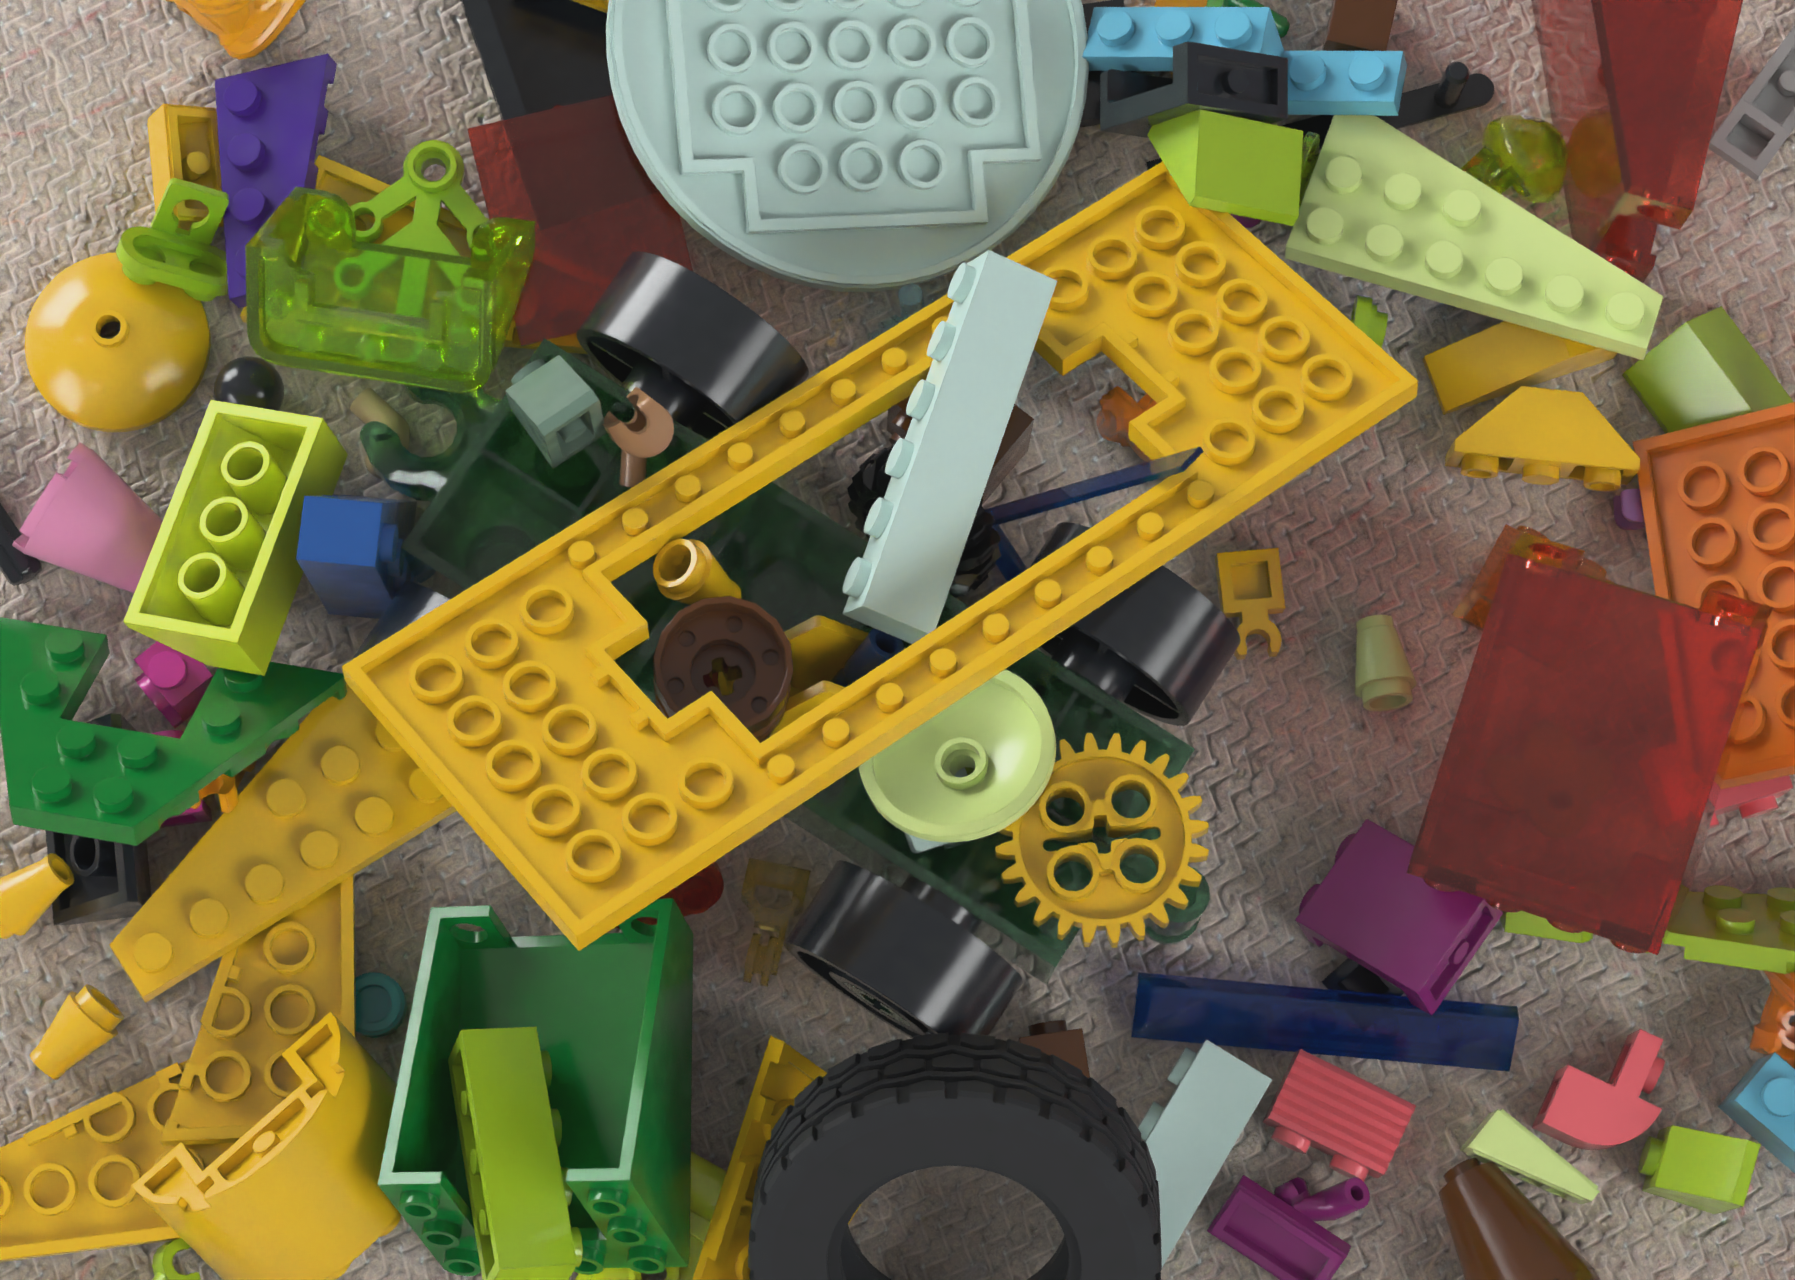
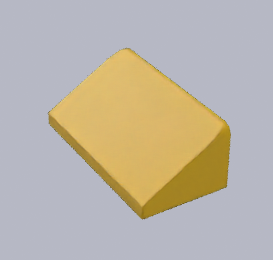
[147,104,224,231]

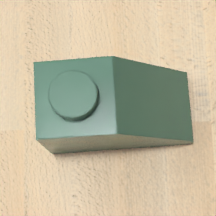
[505,355,606,469]

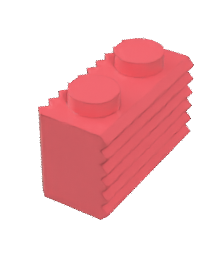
[1262,1049,1416,1182]

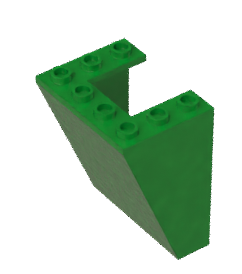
[378,898,693,1276]

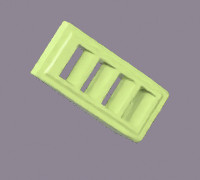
[1460,1109,1600,1205]

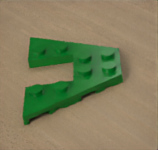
[0,617,347,846]

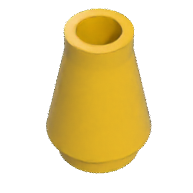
[653,539,741,605]
[0,853,74,939]
[29,984,124,1080]

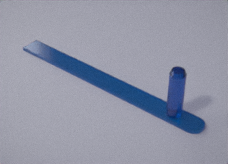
[984,447,1204,582]

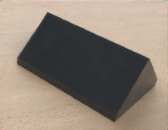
[45,713,152,925]

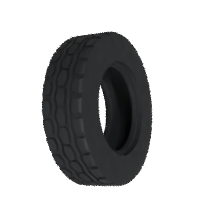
[748,1033,1162,1280]

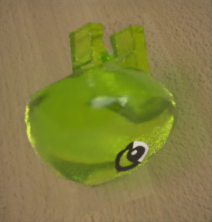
[1460,115,1569,203]

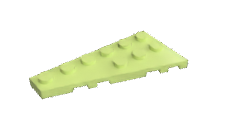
[1285,115,1663,360]

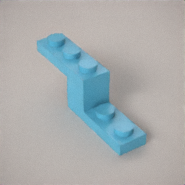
[1082,7,1407,116]

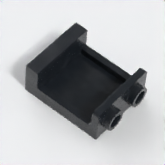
[1100,41,1288,138]

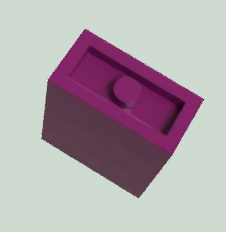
[1295,819,1503,1016]

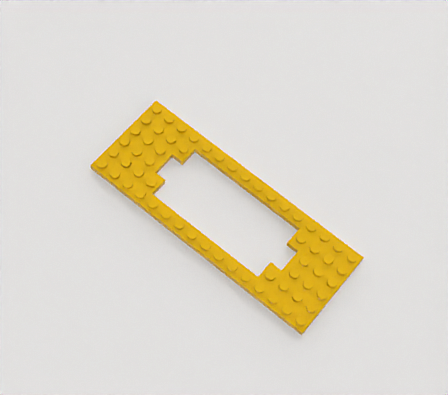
[342,161,1418,951]

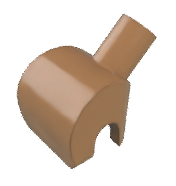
[603,387,674,487]

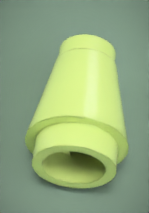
[1355,615,1417,711]

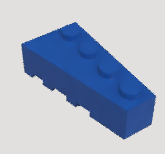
[296,495,418,619]

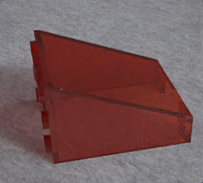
[1531,0,1743,283]
[1407,532,1773,955]

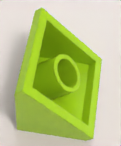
[1147,109,1303,226]
[1622,306,1793,434]

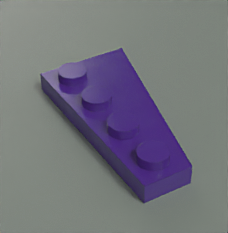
[215,53,337,308]

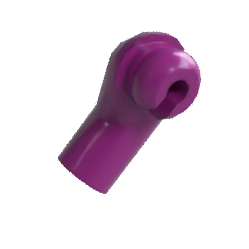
[1274,1177,1370,1221]

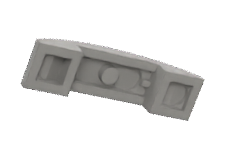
[1705,25,1795,181]

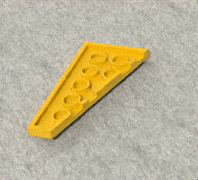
[109,683,457,1003]
[160,875,356,1146]

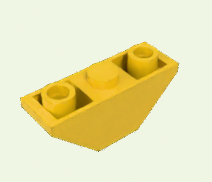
[1445,386,1640,491]

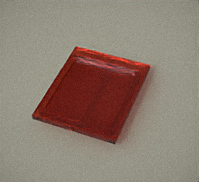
[467,95,693,346]

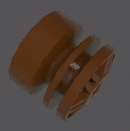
[654,596,794,743]

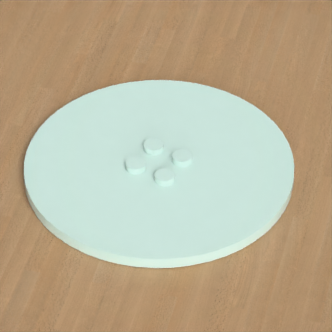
[606,0,1089,292]

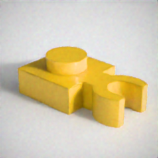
[1215,548,1285,660]

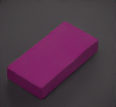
[1207,1175,1351,1280]

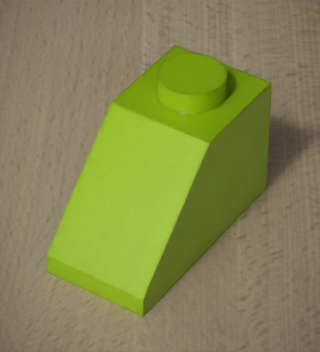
[1638,1125,1761,1214]

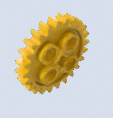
[995,733,1209,948]

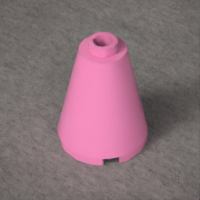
[12,443,163,593]

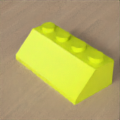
[123,400,348,676]

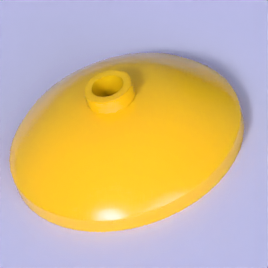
[25,252,211,432]

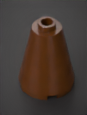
[1438,1158,1600,1280]

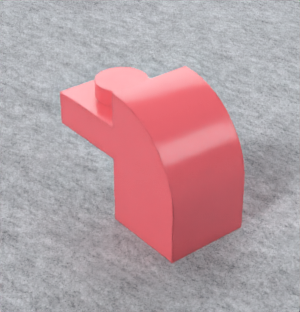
[1532,1029,1665,1150]

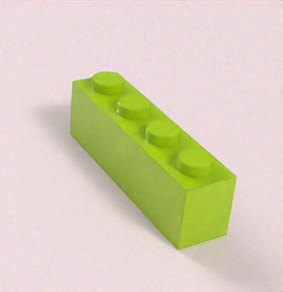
[448,1027,583,1280]

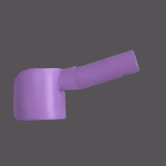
[1613,489,1645,530]

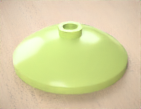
[859,669,1056,842]

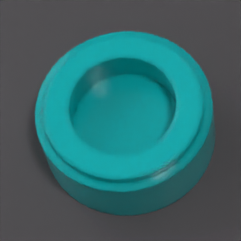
[356,972,407,1038]

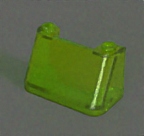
[245,187,535,393]

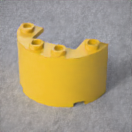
[131,1011,401,1280]

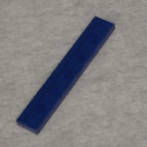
[1131,972,1519,1072]

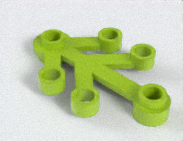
[334,140,505,372]

